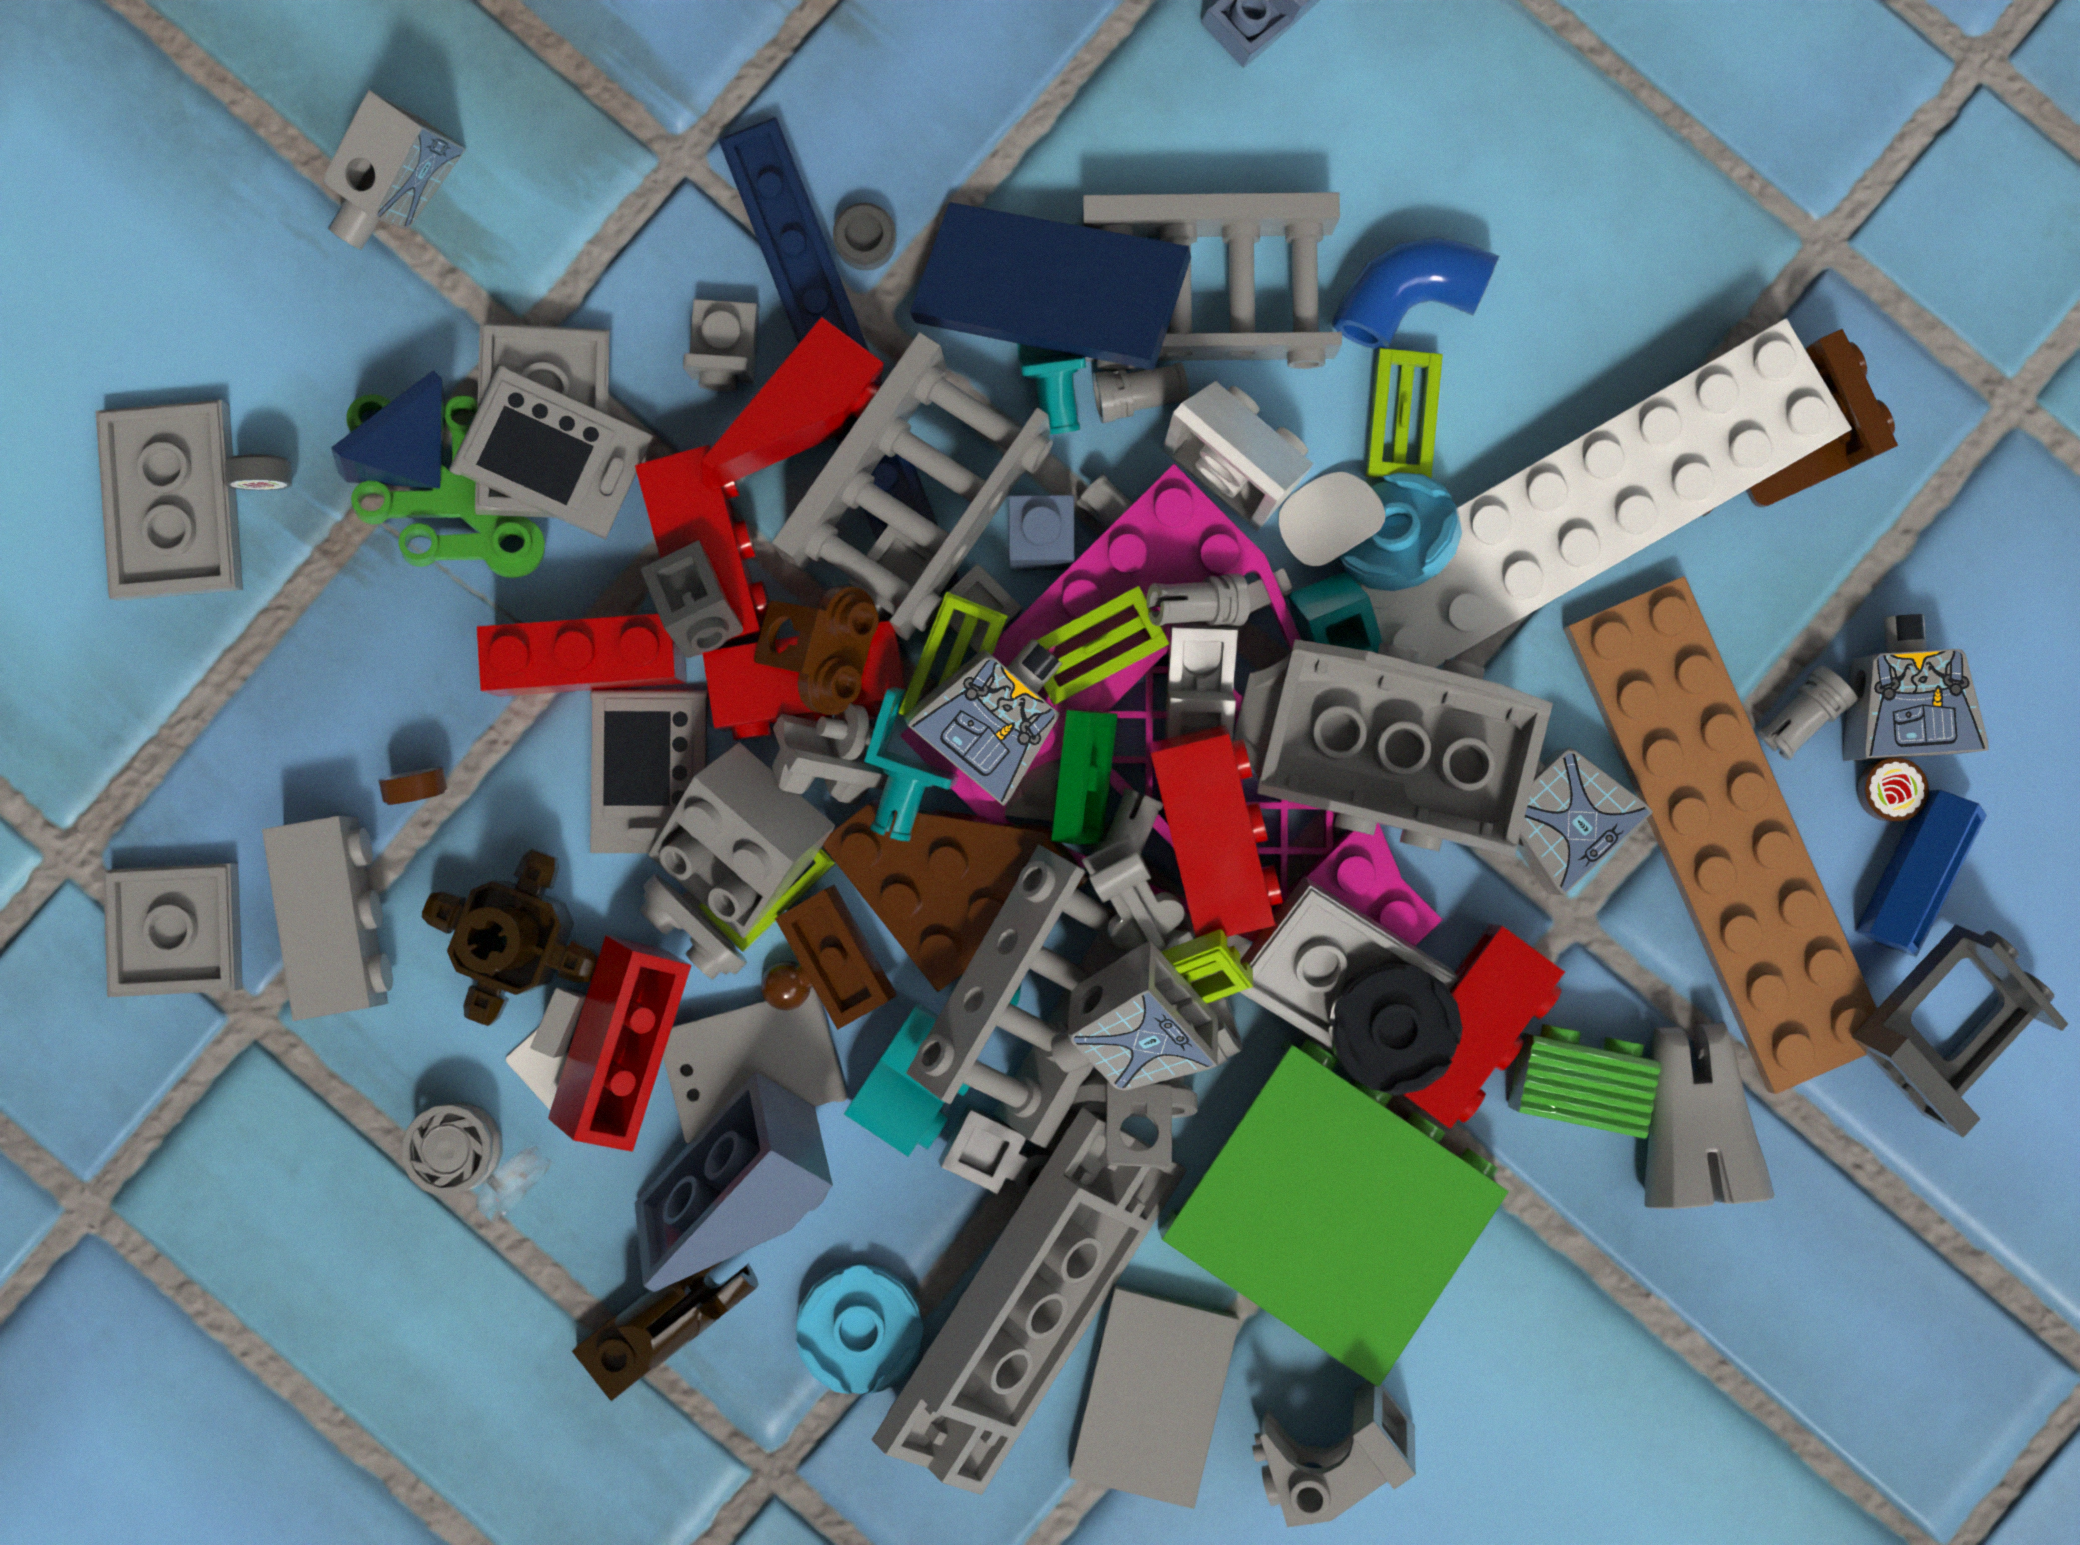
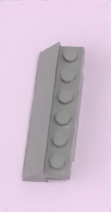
[871,1107,1188,1495]

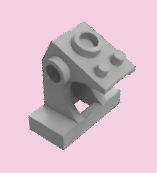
[1252,1380,1416,1527]

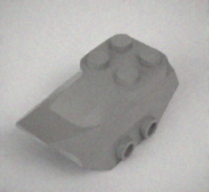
[1233,639,1553,857]

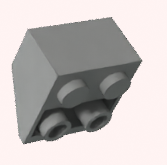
[649,742,836,938]

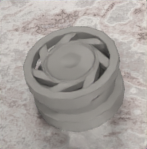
[401,1102,503,1196]

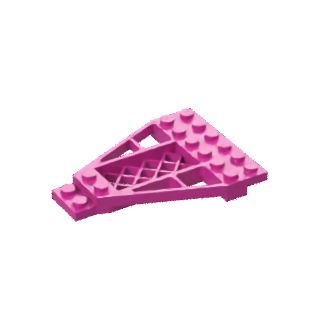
[900,464,1443,946]

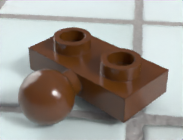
[761,884,898,1030]

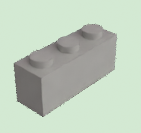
[262,816,393,1021]

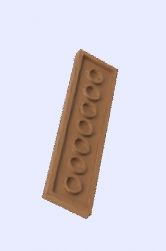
[1563,576,1877,1094]

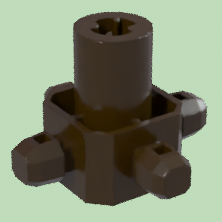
[421,849,599,1026]

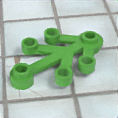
[346,394,545,578]

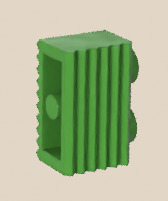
[1508,1024,1661,1139]

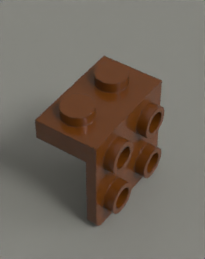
[1746,328,1898,508]

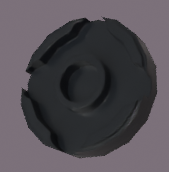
[1328,961,1463,1095]

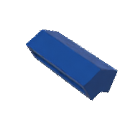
[1855,790,1987,958]

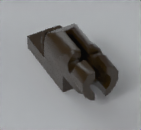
[572,1262,759,1401]

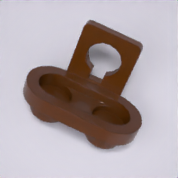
[754,585,879,715]

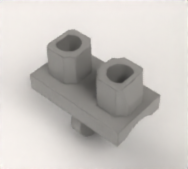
[772,703,888,805]

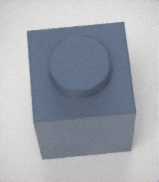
[1009,495,1074,571]

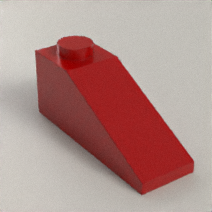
[701,317,884,491]

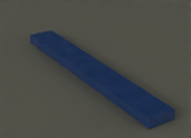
[718,117,960,591]

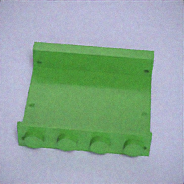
[1158,1039,1509,1388]

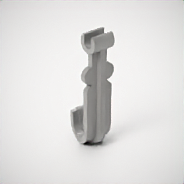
[1082,835,1242,1066]

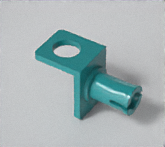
[1017,343,1086,435]
[864,687,959,841]

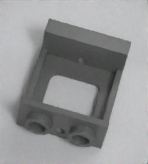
[1851,924,2068,1138]

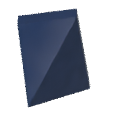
[331,370,446,489]

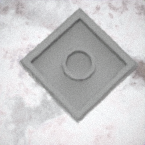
[103,863,243,997]

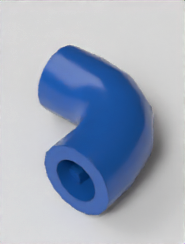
[1331,237,1500,350]

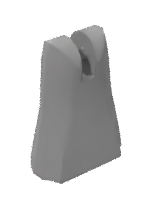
[1644,1022,1774,1209]

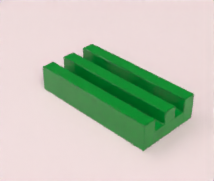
[1051,710,1118,845]

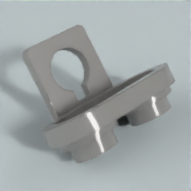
[639,874,747,979]
[1070,1069,1198,1167]

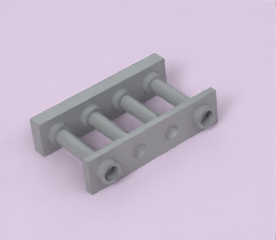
[1082,192,1342,371]
[772,332,1053,641]
[906,845,1129,1148]

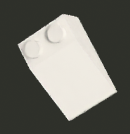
[1162,381,1313,532]

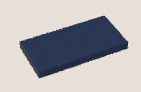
[910,202,1191,371]

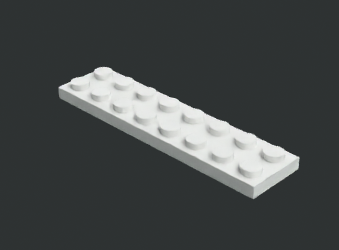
[1356,318,1852,668]

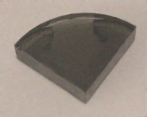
[1005,758,1061,822]

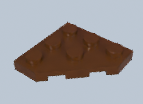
[822,800,1089,992]

